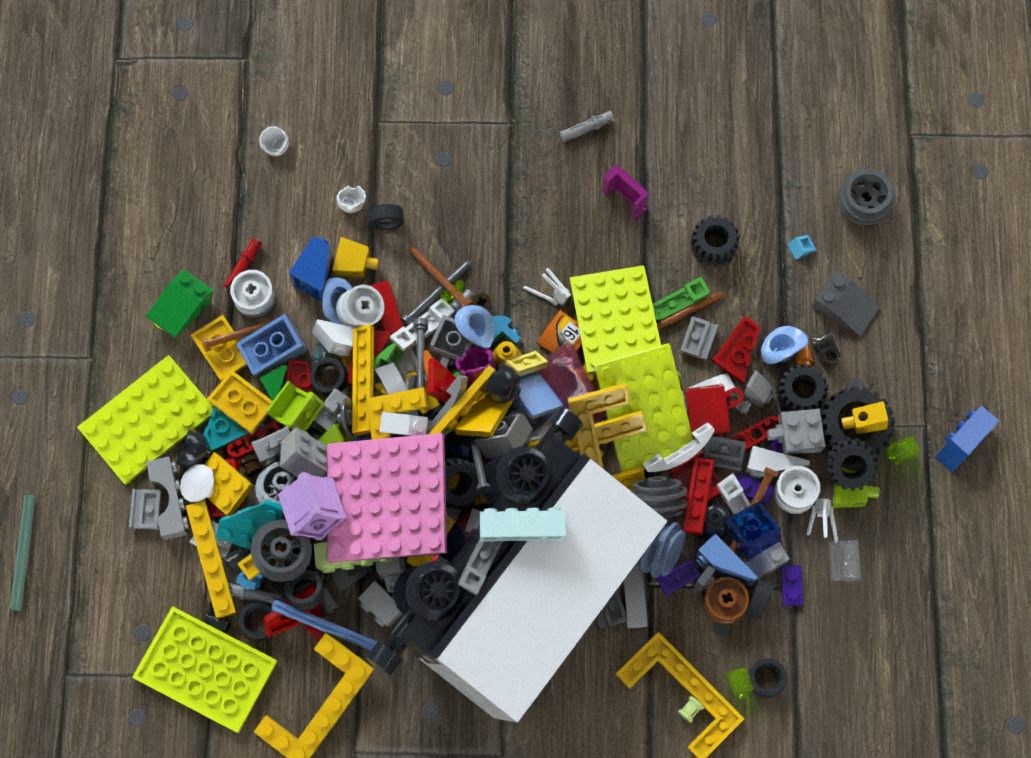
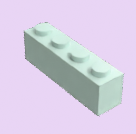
[480,507,566,541]

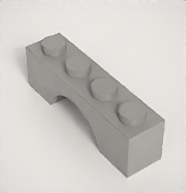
[146,457,189,540]

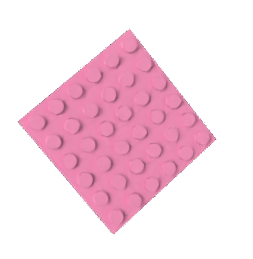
[327,433,447,563]

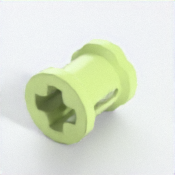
[678,696,704,723]

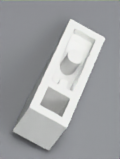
[745,446,810,478]

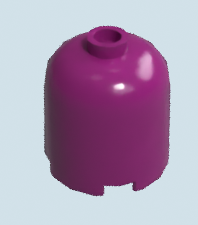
[455,346,498,392]

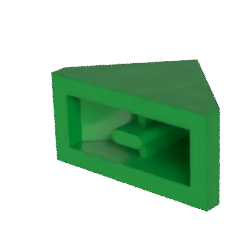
[260,365,288,401]

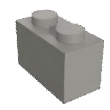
[358,581,402,627]

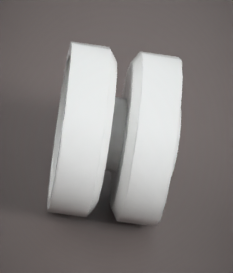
[230,270,275,317]
[336,285,385,328]
[774,466,820,514]

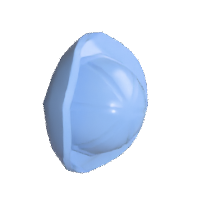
[323,277,352,324]
[455,305,494,349]
[761,326,808,364]

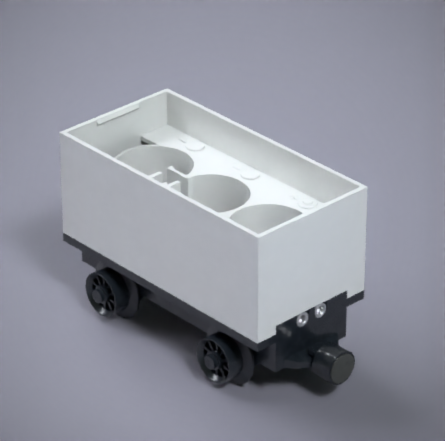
[366,407,667,723]

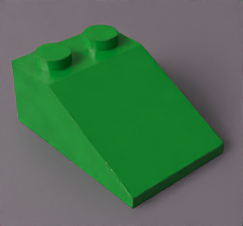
[146,269,213,338]

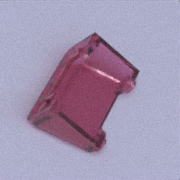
[537,342,606,422]

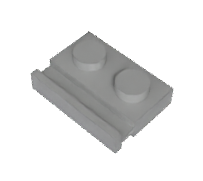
[680,316,718,361]
[129,489,162,530]

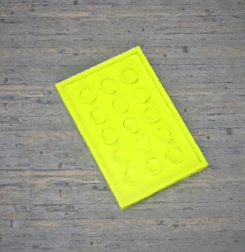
[570,266,661,376]
[594,343,693,472]
[77,355,214,486]
[132,606,278,734]

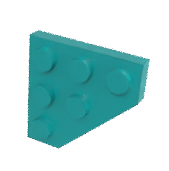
[203,376,264,452]
[215,499,284,550]

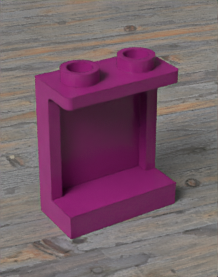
[602,164,649,219]

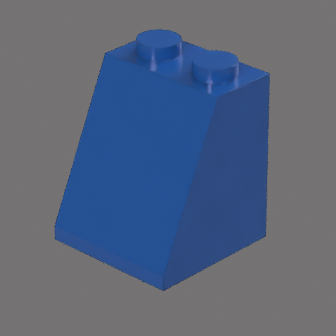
[289,236,333,303]

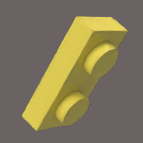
[506,351,548,377]

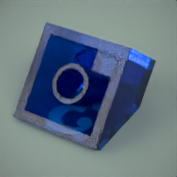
[725,501,781,560]

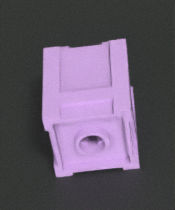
[278,472,347,540]

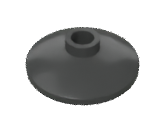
[337,398,354,437]

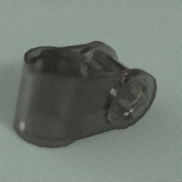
[810,331,840,370]

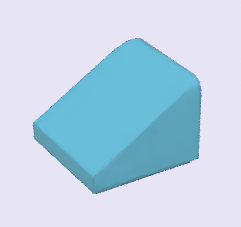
[788,235,817,260]

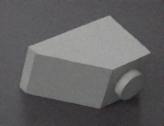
[743,370,774,408]
[745,542,790,581]

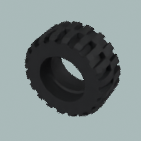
[820,386,895,464]

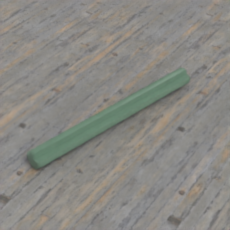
[10,495,36,611]

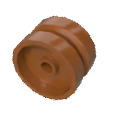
[703,577,749,625]

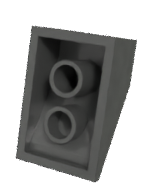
[812,270,880,337]

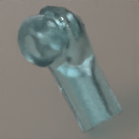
[312,343,328,364]

